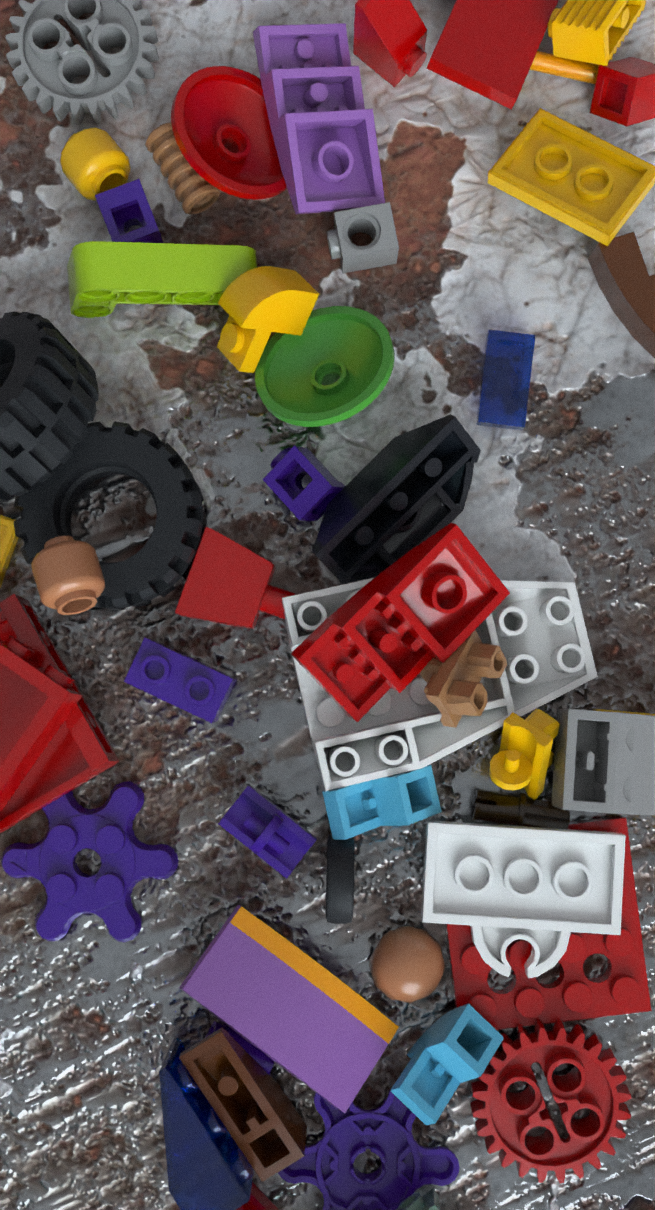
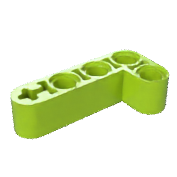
[67,241,257,318]

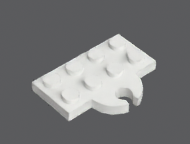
[421,820,626,979]

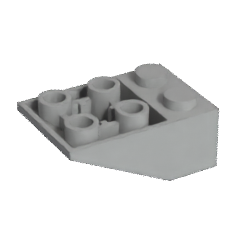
[551,709,655,815]

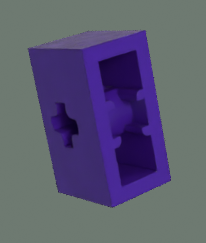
[123,637,237,723]

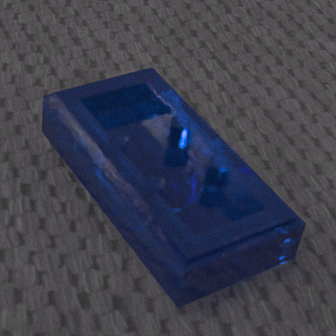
[476,329,535,431]

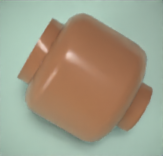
[31,536,105,615]

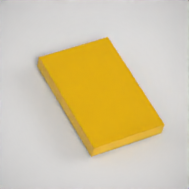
[488,108,655,246]

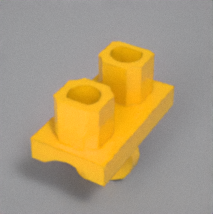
[489,709,560,800]

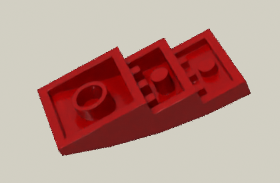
[291,523,510,723]

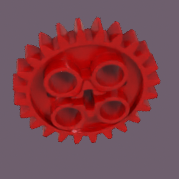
[470,1019,632,1183]

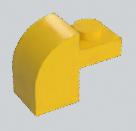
[217,266,319,373]

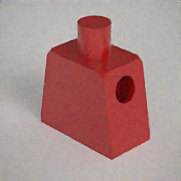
[175,527,296,629]

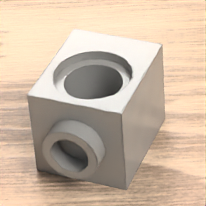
[326,202,399,274]

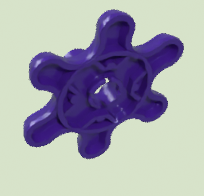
[1,781,179,942]
[278,1089,460,1210]

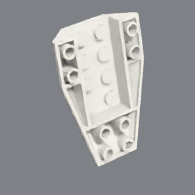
[282,578,598,791]

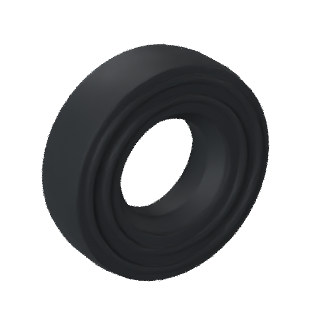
[326,834,354,924]

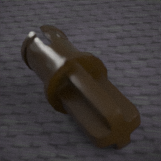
[472,789,570,829]

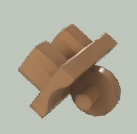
[420,630,507,728]

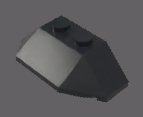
[312,414,481,584]

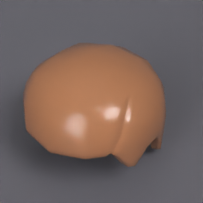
[369,926,445,1003]

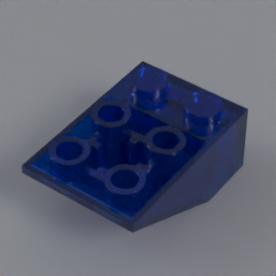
[159,1037,254,1210]

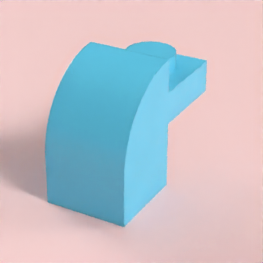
[322,765,442,840]
[390,1003,504,1126]

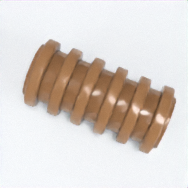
[145,122,220,214]

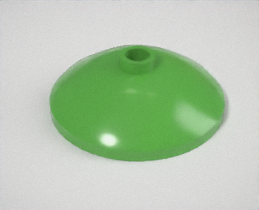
[255,306,395,427]

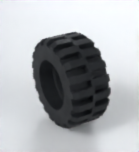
[0,311,99,502]
[13,421,206,610]

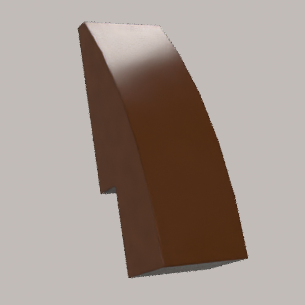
[588,232,655,358]

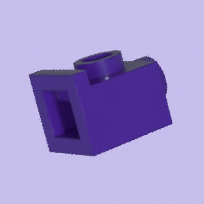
[95,179,164,243]
[263,445,345,522]

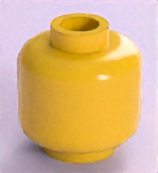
[60,128,131,201]

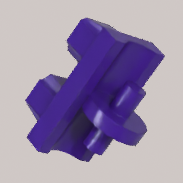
[218,784,317,879]

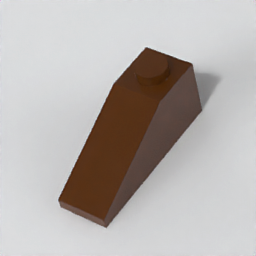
[179,1027,307,1182]

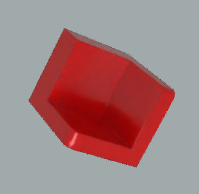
[589,57,655,127]

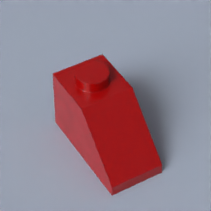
[353,0,427,87]

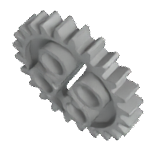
[5,0,159,125]

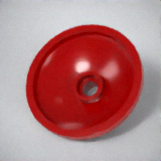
[171,66,287,200]

